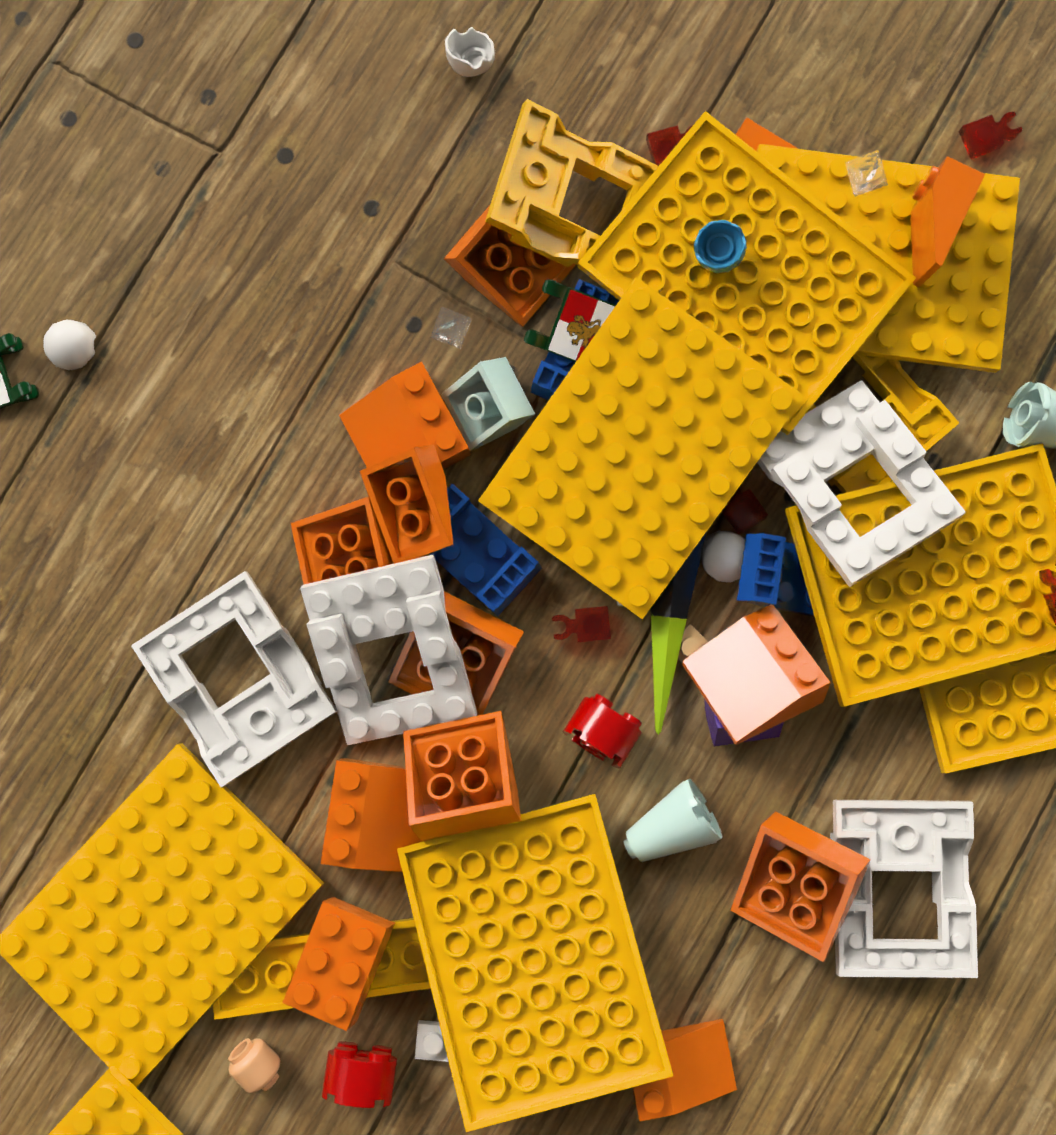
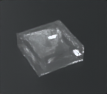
[845,150,888,197]
[430,306,472,349]

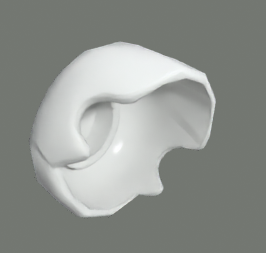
[445,27,495,77]
[43,320,96,370]
[701,530,746,582]

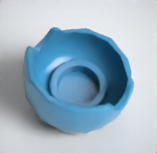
[694,220,747,273]

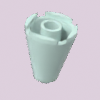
[1003,382,1056,449]
[623,779,723,862]

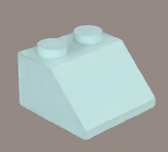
[441,357,535,451]

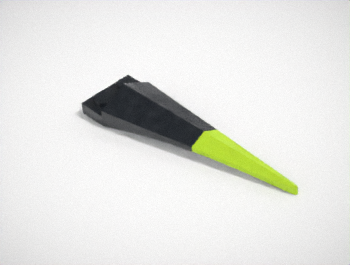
[651,532,707,735]

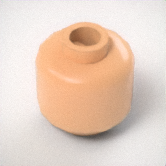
[228,1038,281,1093]

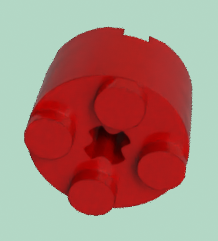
[562,694,642,769]
[322,1041,397,1108]

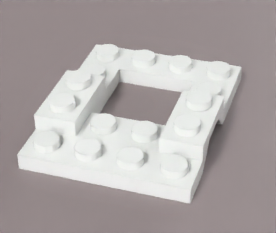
[757,380,966,587]
[300,555,477,745]
[131,571,337,787]
[830,800,978,978]

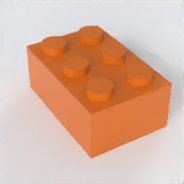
[282,897,395,1031]

